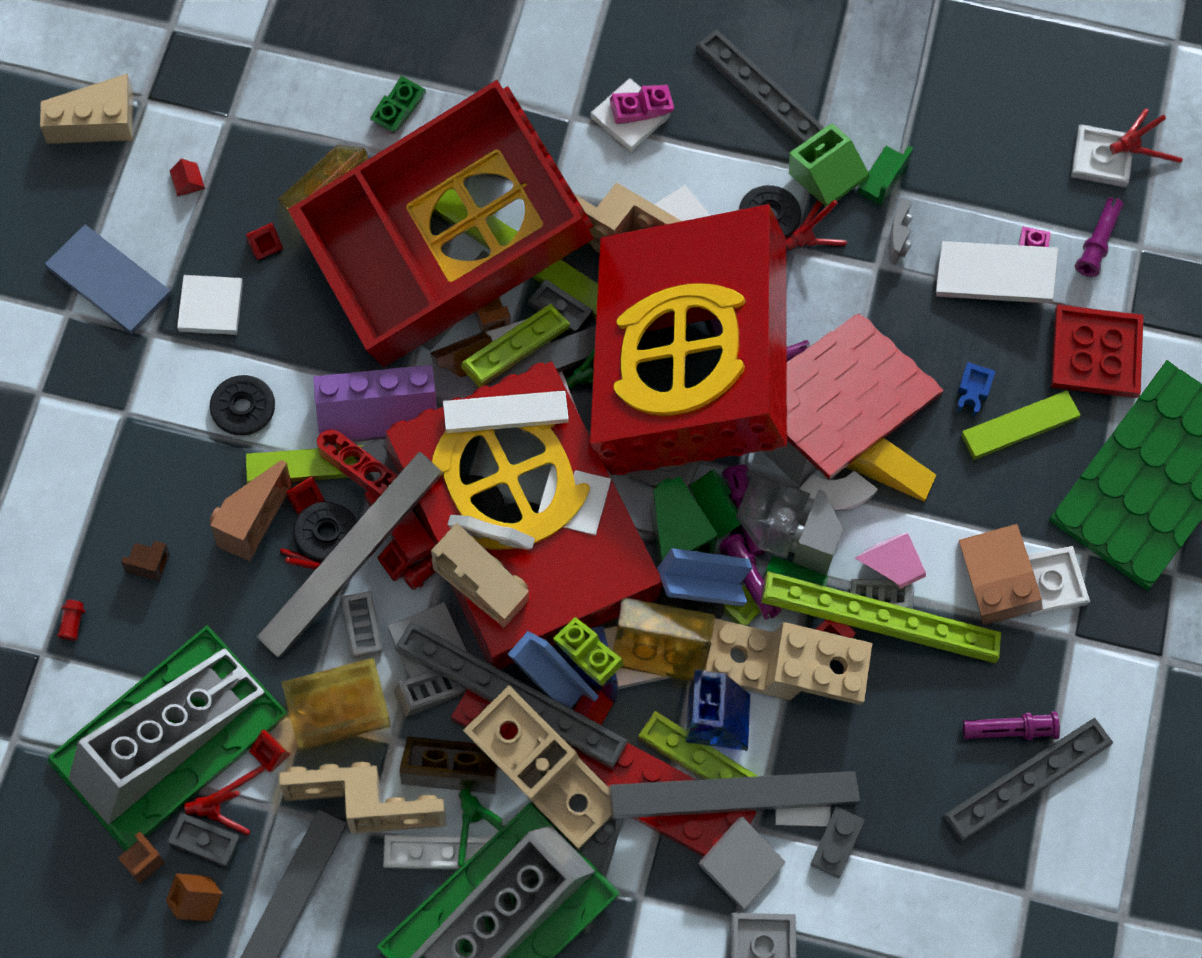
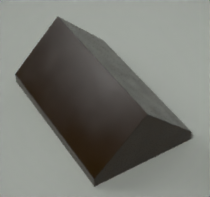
[399,736,498,794]

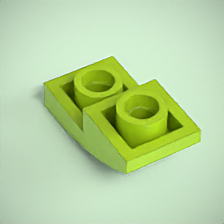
[553,617,624,686]

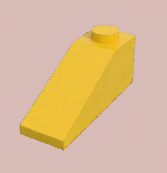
[846,439,936,502]

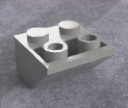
[790,489,843,575]

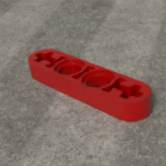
[317,430,398,499]

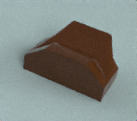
[430,331,493,378]

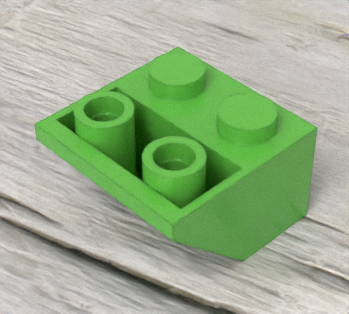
[789,123,869,206]

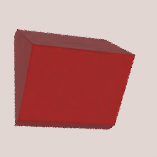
[170,158,205,197]
[246,222,283,261]
[286,476,325,515]
[377,539,415,581]
[574,689,613,725]
[249,730,291,773]

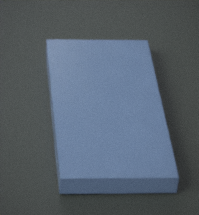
[45,225,172,335]

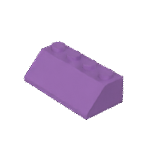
[313,365,437,445]

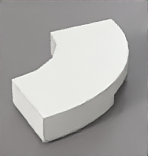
[793,471,878,510]
[447,515,535,550]

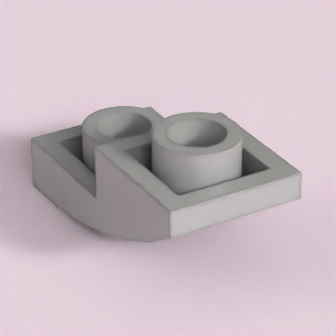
[889,197,913,265]

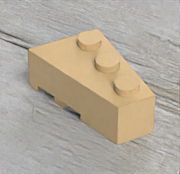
[40,73,133,144]
[431,523,529,628]

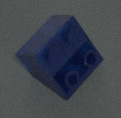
[685,670,750,751]

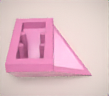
[855,533,926,589]

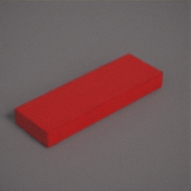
[364,483,436,565]

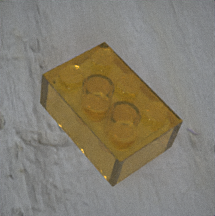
[612,598,715,683]
[282,658,391,751]

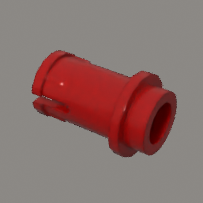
[403,553,436,590]
[57,600,86,641]

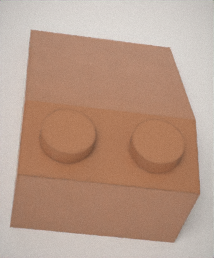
[209,460,292,562]
[959,524,1043,625]

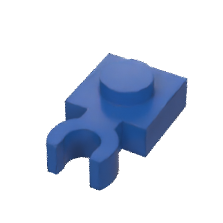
[957,362,996,417]

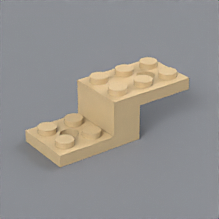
[574,182,681,253]
[702,618,872,705]
[463,685,612,849]
[279,762,446,834]

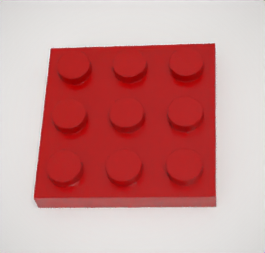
[1051,304,1144,398]

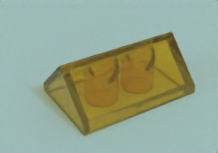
[278,144,368,209]

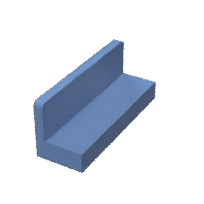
[657,548,752,606]
[507,631,599,709]

